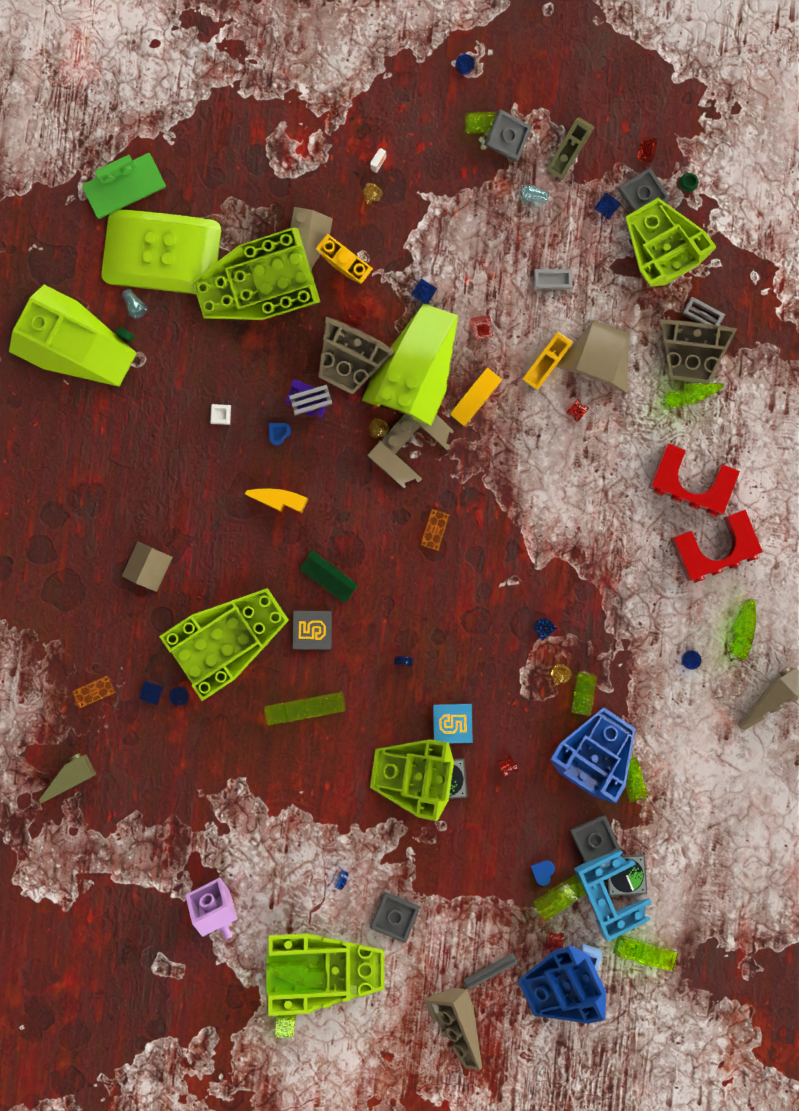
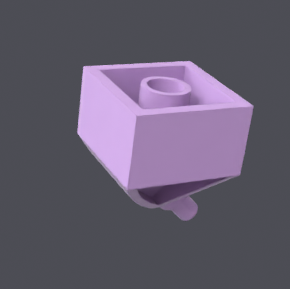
[185,878,238,940]

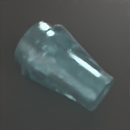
[520,183,549,203]
[122,289,147,319]

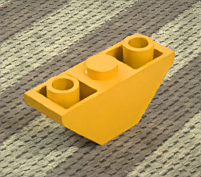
[316,234,373,284]

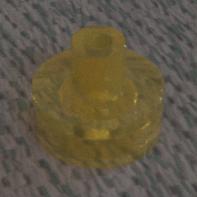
[363,183,383,204]
[369,418,389,438]
[551,664,572,685]

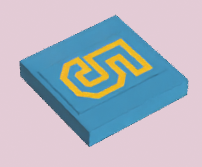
[433,704,473,743]

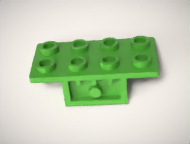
[82,153,166,219]

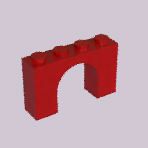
[649,443,740,517]
[671,509,763,583]

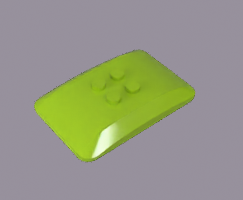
[101,210,221,294]

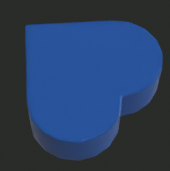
[269,423,291,446]
[530,860,555,886]

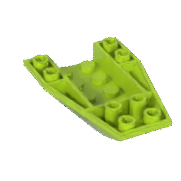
[9,285,137,387]
[159,588,289,701]

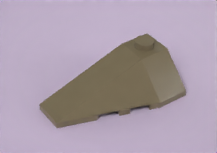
[291,207,333,271]
[738,667,799,730]
[424,988,482,1070]

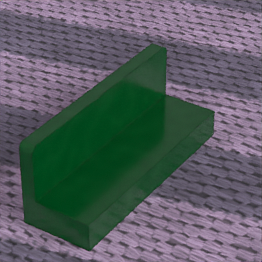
[300,550,359,603]

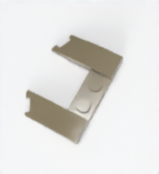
[368,413,454,488]

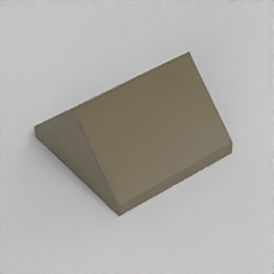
[122,542,173,592]

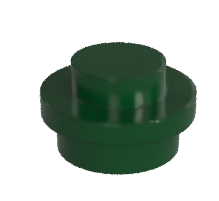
[679,173,699,192]

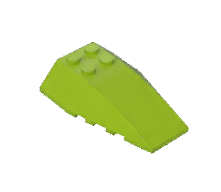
[362,303,458,426]
[265,933,384,1016]

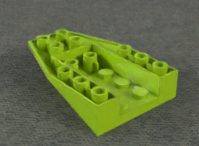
[192,227,321,320]

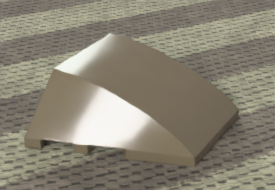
[319,317,395,394]
[660,319,738,384]
[556,320,629,393]

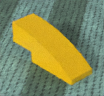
[523,331,574,390]
[450,367,502,427]
[245,489,308,513]

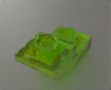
[465,112,497,134]
[571,672,597,716]
[625,757,649,802]
[274,1014,296,1038]

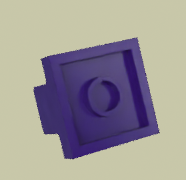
[285,379,329,419]

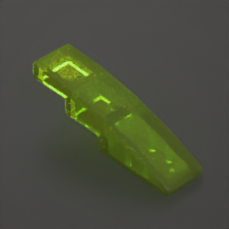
[263,692,346,725]

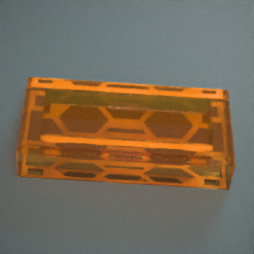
[421,509,450,551]
[72,675,116,709]

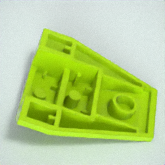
[625,198,716,287]
[370,739,454,821]

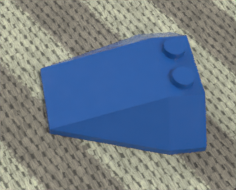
[550,707,636,803]
[517,945,606,1024]

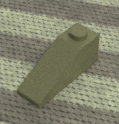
[546,117,595,179]
[39,754,97,804]

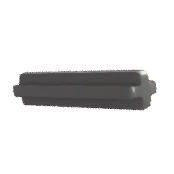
[464,954,517,990]

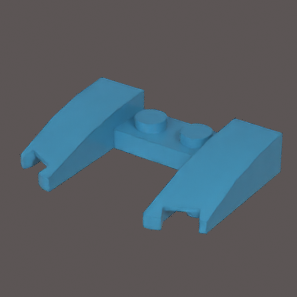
[574,850,651,942]

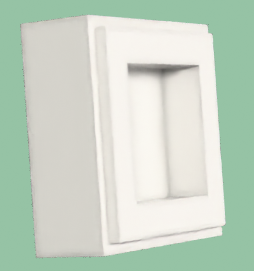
[370,148,386,173]
[210,404,231,425]

